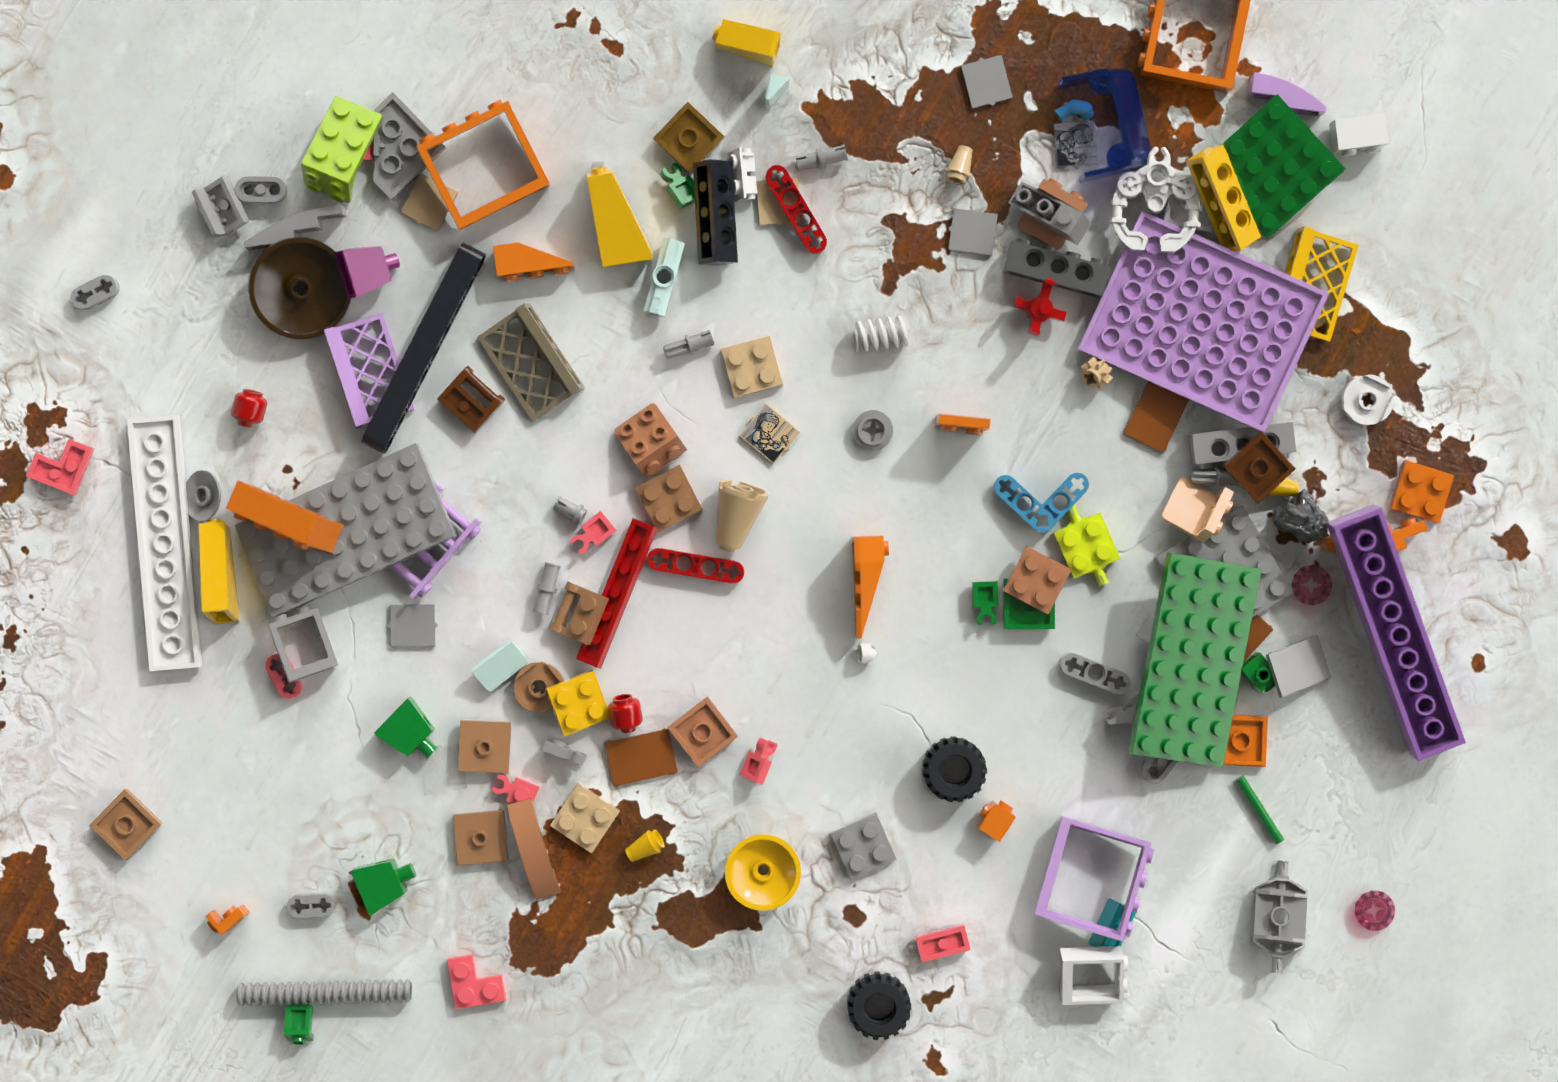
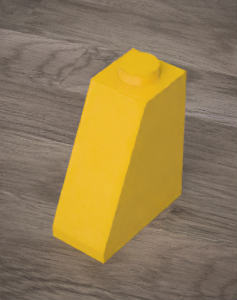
[712,19,781,67]

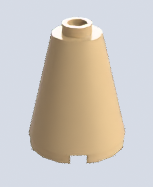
[716,480,769,552]

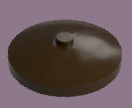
[248,237,351,339]

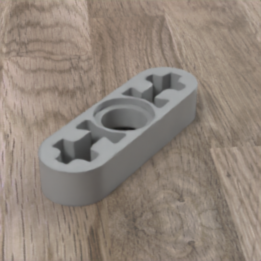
[1059,653,1131,694]

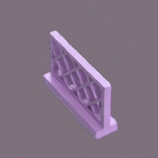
[324,313,414,429]

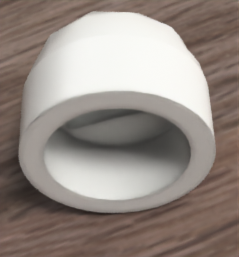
[857,643,877,663]

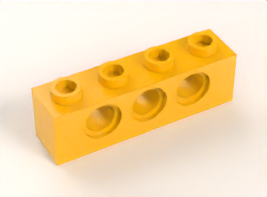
[1186,145,1261,251]

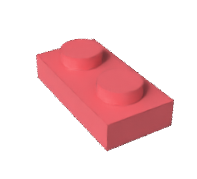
[915,924,971,962]

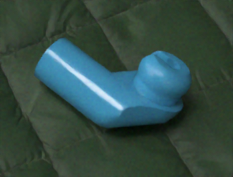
[1054,100,1094,121]

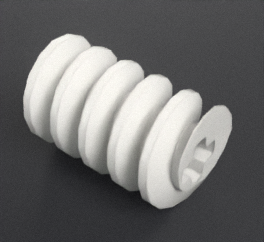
[854,316,908,353]

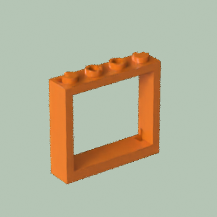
[1137,0,1251,93]
[416,100,550,231]

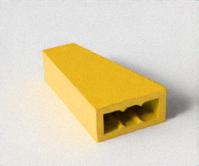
[587,166,653,267]
[199,519,240,624]

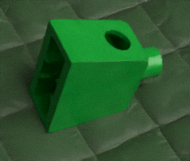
[374,697,437,759]
[351,858,416,916]

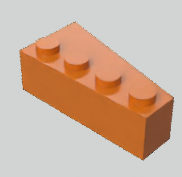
[225,480,344,553]

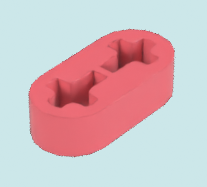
[265,654,303,699]

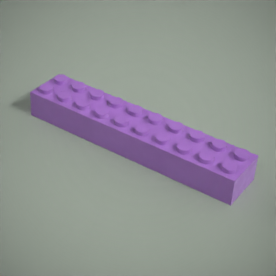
[1326,504,1466,761]

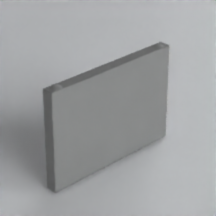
[1266,635,1331,698]

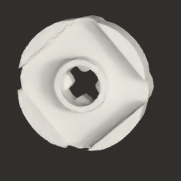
[1341,375,1394,425]

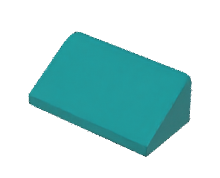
[1089,898,1136,947]

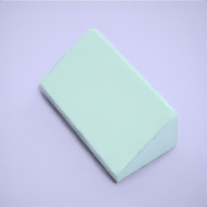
[765,74,789,109]
[471,639,529,692]

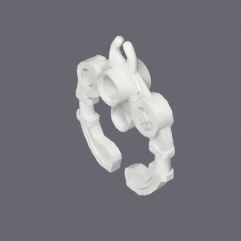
[1109,147,1202,253]

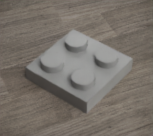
[830,812,897,880]

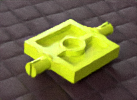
[1054,504,1121,587]

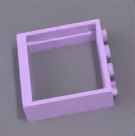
[1034,816,1154,942]

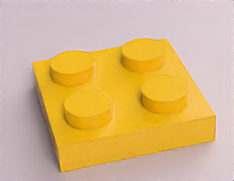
[545,670,609,737]

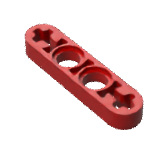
[766,165,827,254]
[647,548,744,583]

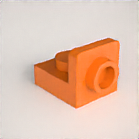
[205,904,250,935]

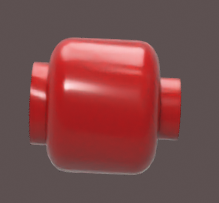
[231,389,268,428]
[608,694,643,733]

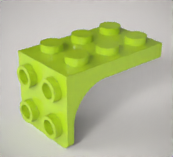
[301,95,383,203]

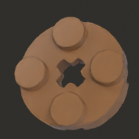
[514,662,564,712]

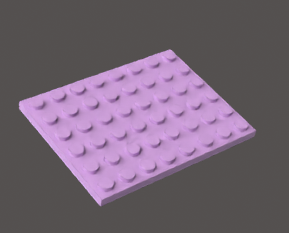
[1078,211,1329,433]

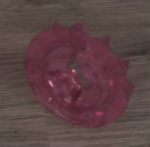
[1291,565,1332,605]
[1354,890,1395,931]

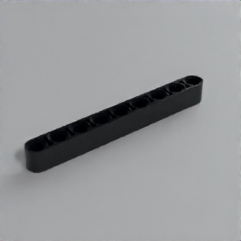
[361,242,486,454]

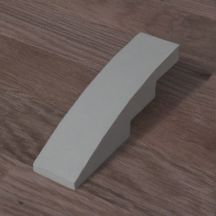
[243,203,347,250]

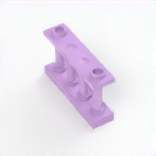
[390,482,482,599]

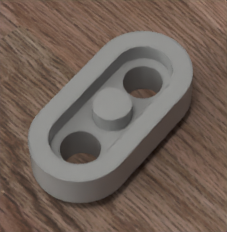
[235,176,288,203]
[1140,757,1178,784]

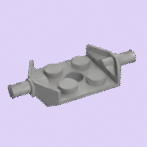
[1252,860,1308,973]

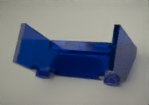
[1058,69,1151,183]

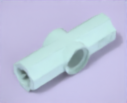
[643,238,685,317]

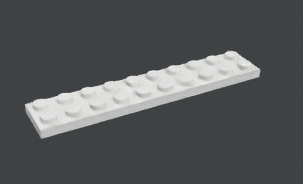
[127,415,202,672]

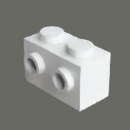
[1329,113,1389,157]

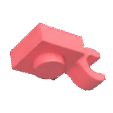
[739,737,777,785]

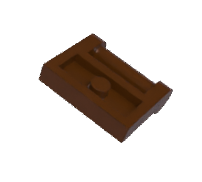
[437,366,506,433]

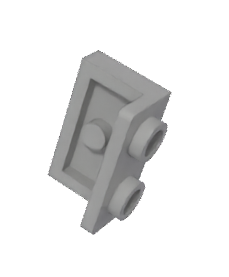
[192,176,250,237]

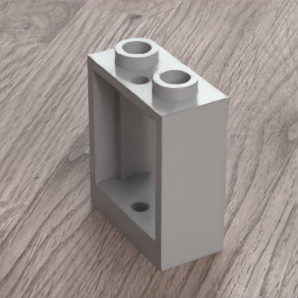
[268,605,338,684]

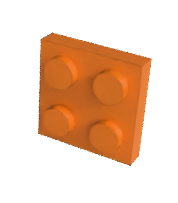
[935,414,991,435]
[1389,460,1454,523]

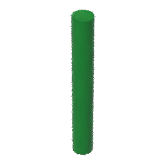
[1235,775,1284,844]

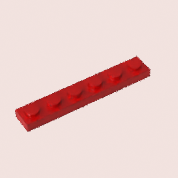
[576,518,658,669]

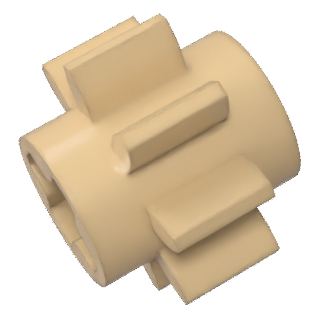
[1080,357,1113,390]

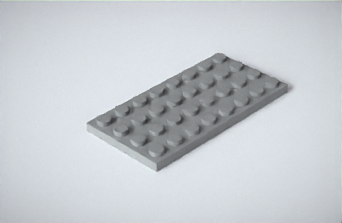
[235,443,457,618]

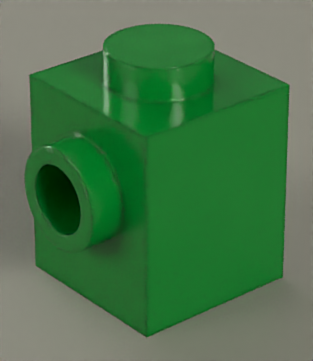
[1241,652,1275,693]

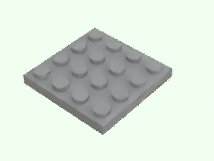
[1155,506,1294,617]

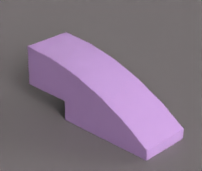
[1247,72,1326,116]

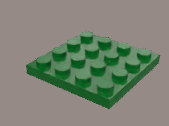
[1221,94,1346,238]

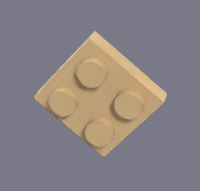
[721,336,783,398]
[550,783,620,853]

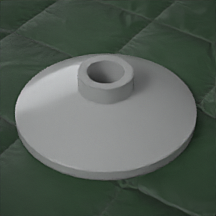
[186,470,221,521]

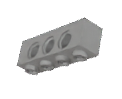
[1188,422,1296,469]

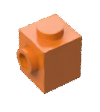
[976,800,1016,842]

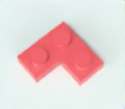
[26,439,95,495]
[447,954,506,1009]

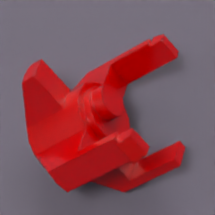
[1013,278,1067,336]

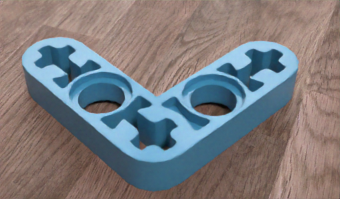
[994,473,1089,533]

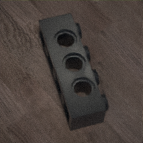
[693,159,738,266]

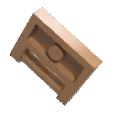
[549,581,609,645]

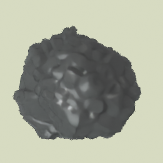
[1274,489,1329,543]

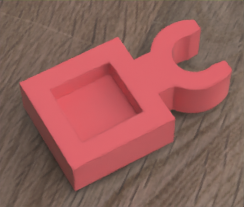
[570,511,617,554]
[491,774,540,803]

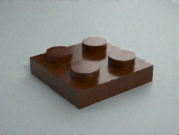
[1223,431,1296,504]

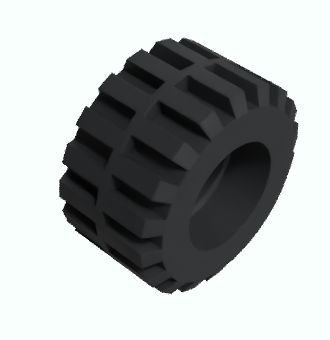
[922,737,987,802]
[847,971,911,1040]

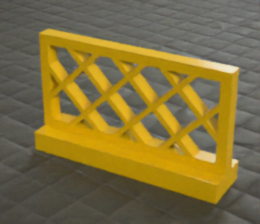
[1284,226,1359,342]

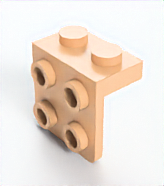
[1161,477,1234,543]

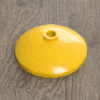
[725,834,801,911]

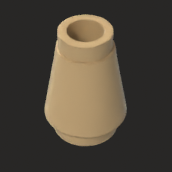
[945,145,973,185]

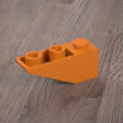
[493,242,574,282]

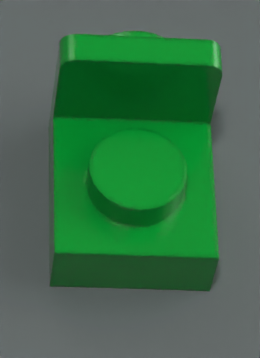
[284,1005,314,1045]

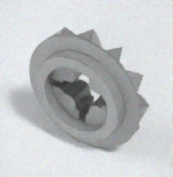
[853,410,893,451]

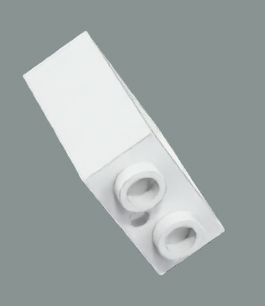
[1059,946,1128,1005]

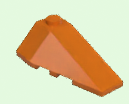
[852,536,889,638]

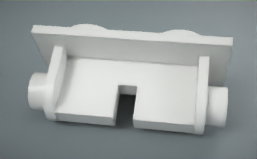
[728,147,758,202]

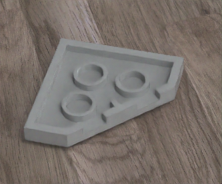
[373,92,447,201]

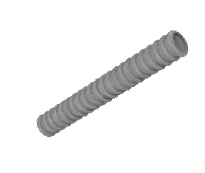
[237,979,412,1006]

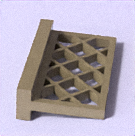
[477,303,585,422]

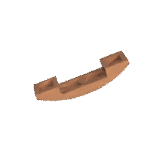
[507,798,561,900]

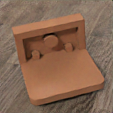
[1017,178,1088,250]
[614,403,687,478]

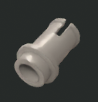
[553,496,587,523]

